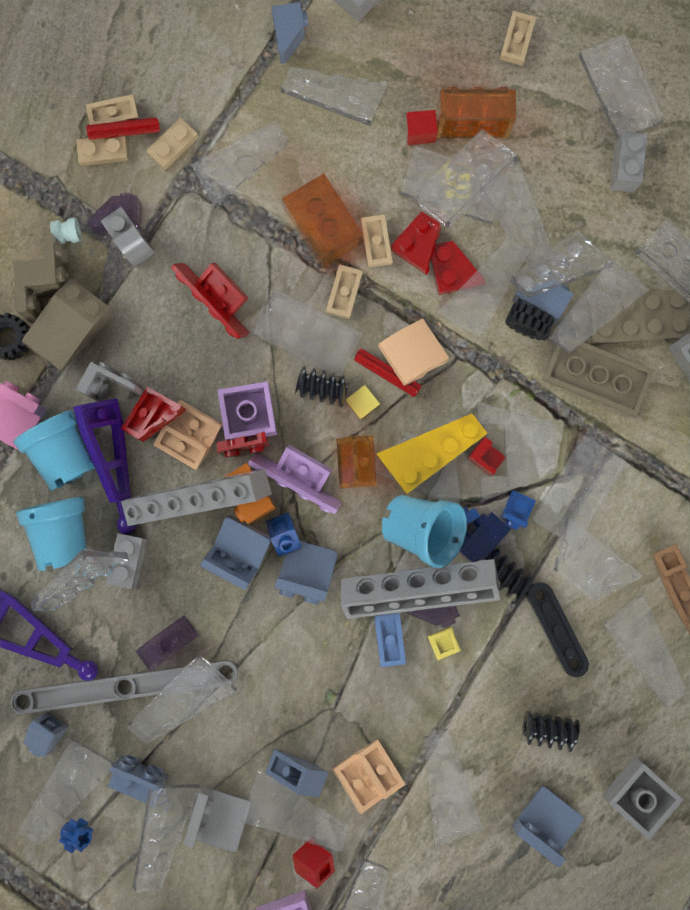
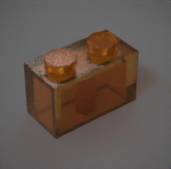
[336,435,377,489]

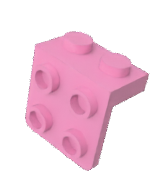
[0,380,47,450]

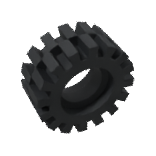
[505,302,555,341]
[0,313,30,360]

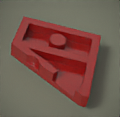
[390,211,441,275]
[431,241,485,295]
[121,386,186,442]
[217,432,270,458]

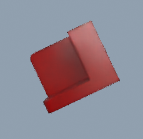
[406,110,438,145]
[467,437,505,477]
[292,839,335,889]

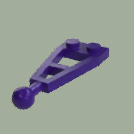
[73,398,137,535]
[0,588,98,681]

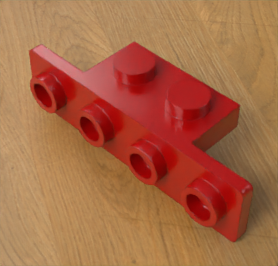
[171,263,249,339]

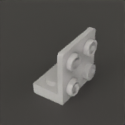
[76,362,144,401]
[183,786,251,852]

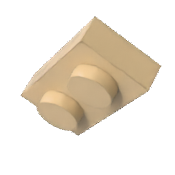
[499,11,536,66]
[85,94,139,125]
[146,117,199,171]
[76,136,129,166]
[361,214,393,268]
[326,264,363,320]

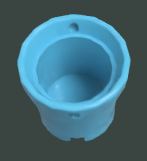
[13,410,95,492]
[382,495,467,568]
[16,496,89,571]

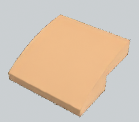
[378,319,449,386]
[153,400,223,470]
[332,740,405,814]

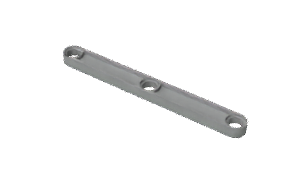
[11,660,238,714]

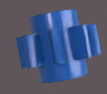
[59,818,93,853]

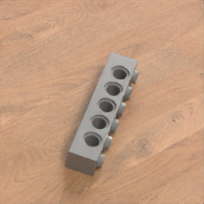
[121,469,272,526]
[341,559,500,619]

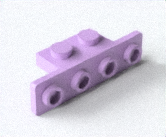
[248,445,342,514]

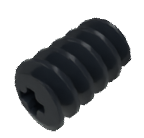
[295,366,349,407]
[484,548,532,604]
[522,711,580,752]

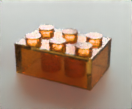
[436,87,516,138]
[282,173,363,268]

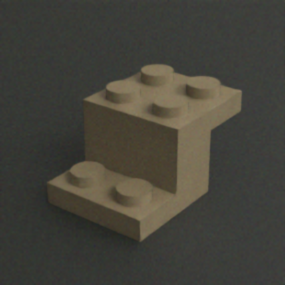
[13,234,71,323]

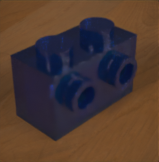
[457,512,511,562]

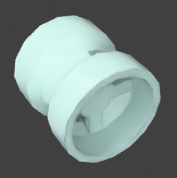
[50,218,82,245]

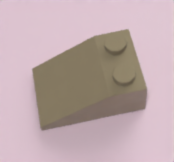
[22,278,111,372]

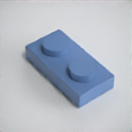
[374,613,406,667]

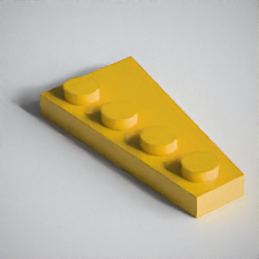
[376,414,487,495]

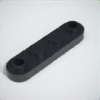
[526,582,589,677]

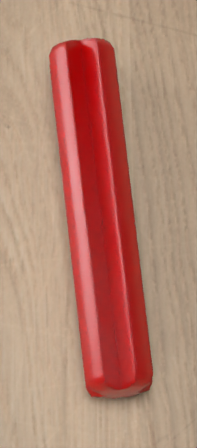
[86,117,160,140]
[354,348,421,397]

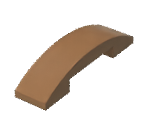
[652,544,690,635]

